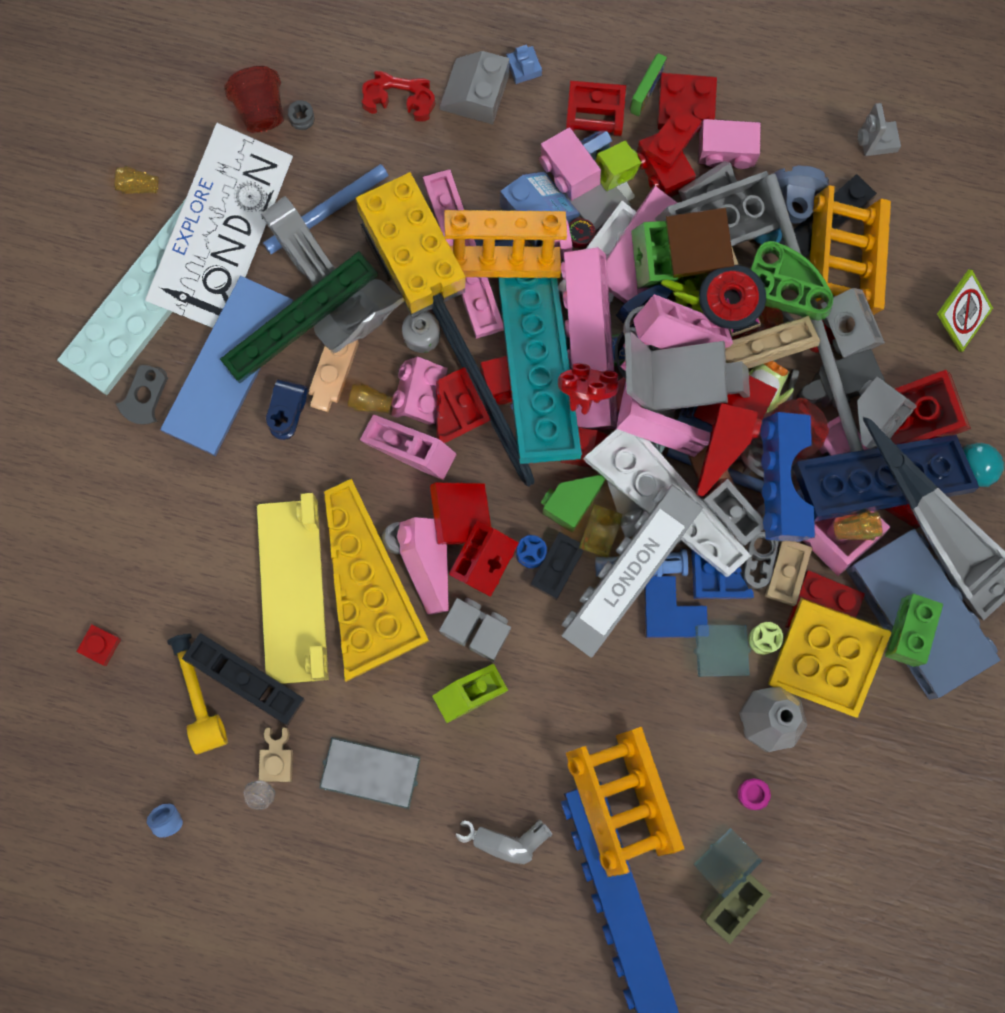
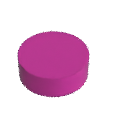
[738,778,771,810]

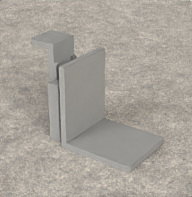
[625,332,750,412]

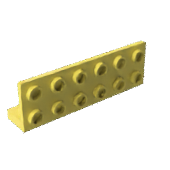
[257,493,329,684]

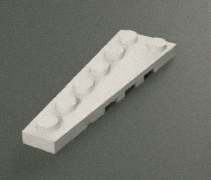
[583,429,751,577]

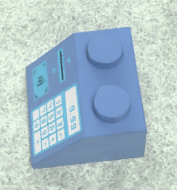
[500,172,580,247]

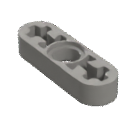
[742,504,778,590]

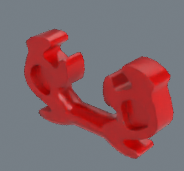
[362,71,435,122]

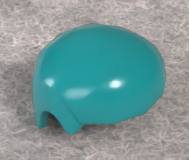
[962,443,1004,487]

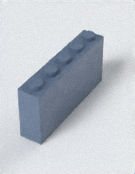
[846,529,1001,700]

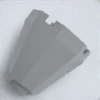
[739,687,807,752]

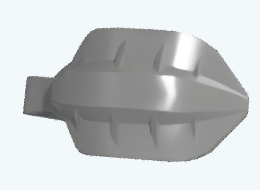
[261,196,405,353]

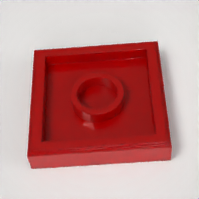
[430,482,491,545]

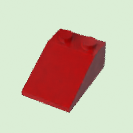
[890,370,971,445]
[695,403,762,496]

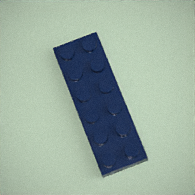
[792,435,979,522]

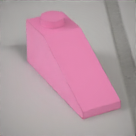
[633,294,733,349]
[360,414,457,480]
[397,517,449,615]

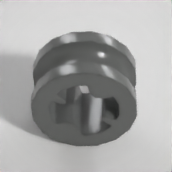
[288,100,315,130]

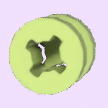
[748,622,783,655]

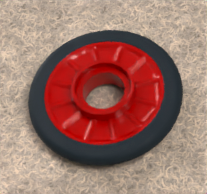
[699,265,766,329]

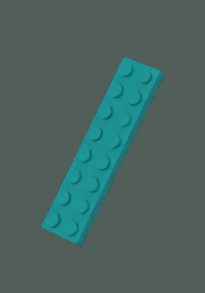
[497,277,582,464]

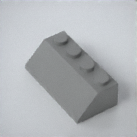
[655,171,780,246]

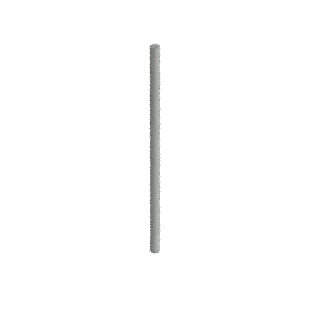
[765,174,863,452]

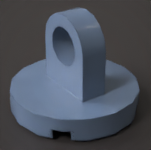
[774,165,829,223]

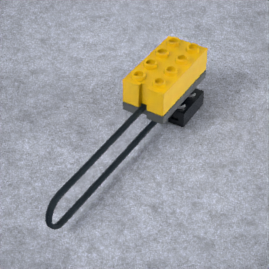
[356,172,535,486]

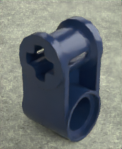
[266,379,308,440]

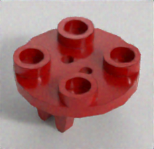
[557,363,619,415]

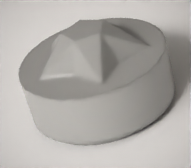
[382,522,400,554]

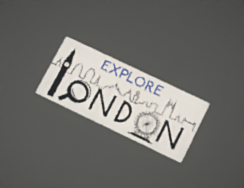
[145,123,293,328]

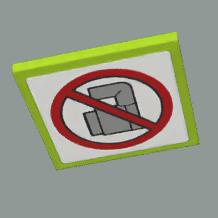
[937,269,993,352]

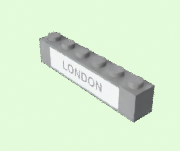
[561,484,703,658]

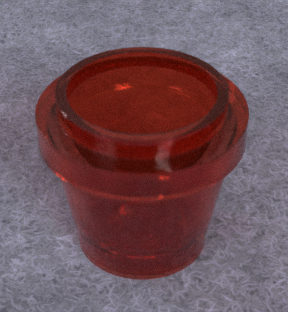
[224,66,284,133]

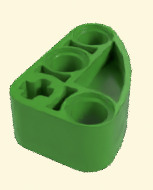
[751,241,834,321]

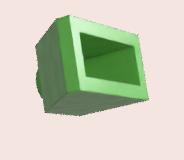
[541,475,606,533]

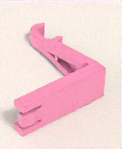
[617,344,710,457]

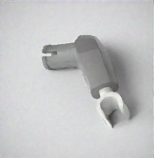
[456,819,553,865]

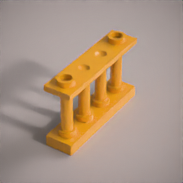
[810,185,891,315]
[444,210,567,278]
[566,726,685,877]

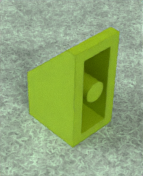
[432,664,508,723]

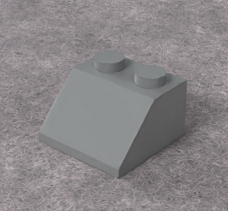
[440,51,510,125]
[857,377,917,449]

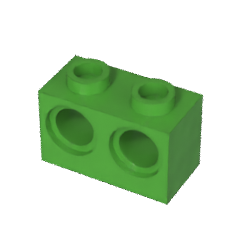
[885,593,943,667]

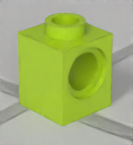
[595,140,641,191]

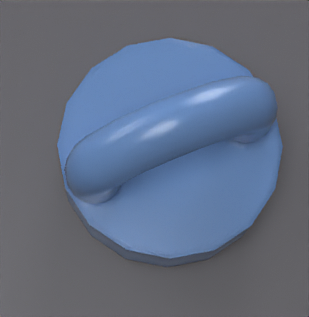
[147,804,183,838]

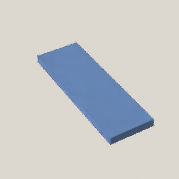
[160,275,294,456]

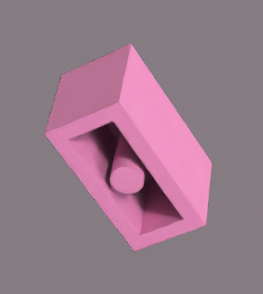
[698,119,761,169]
[539,127,601,201]

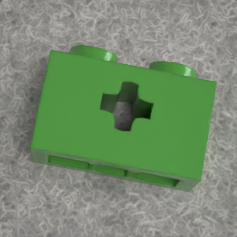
[631,221,678,289]

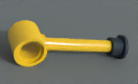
[167,633,228,755]

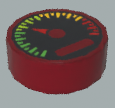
[569,219,596,249]

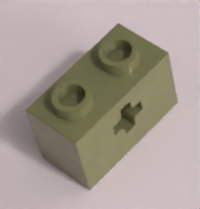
[699,869,772,944]

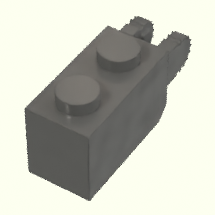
[796,349,885,408]

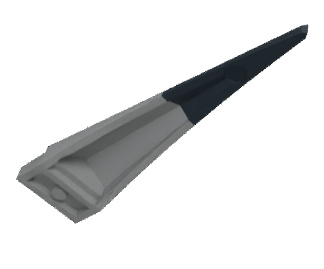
[863,417,1005,621]

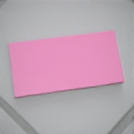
[606,186,677,306]

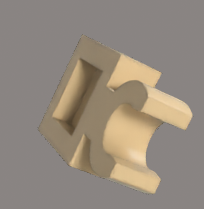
[259,728,293,782]

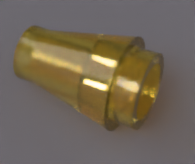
[114,165,159,194]
[347,383,392,414]
[833,510,883,541]

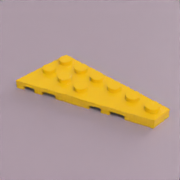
[324,479,429,682]

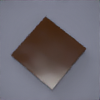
[666,208,734,278]

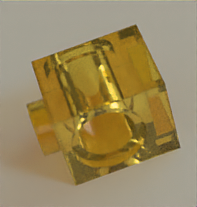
[579,504,623,558]

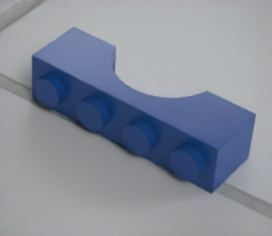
[760,412,815,542]

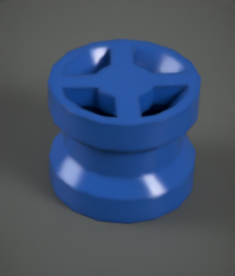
[516,535,547,569]

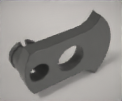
[116,365,168,424]

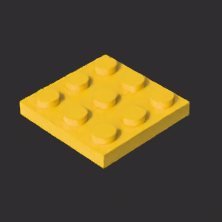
[768,598,892,718]

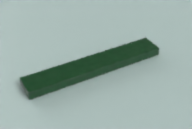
[220,251,378,384]

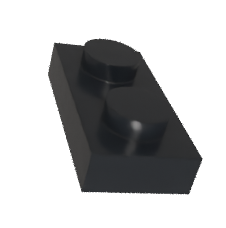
[530,532,586,600]

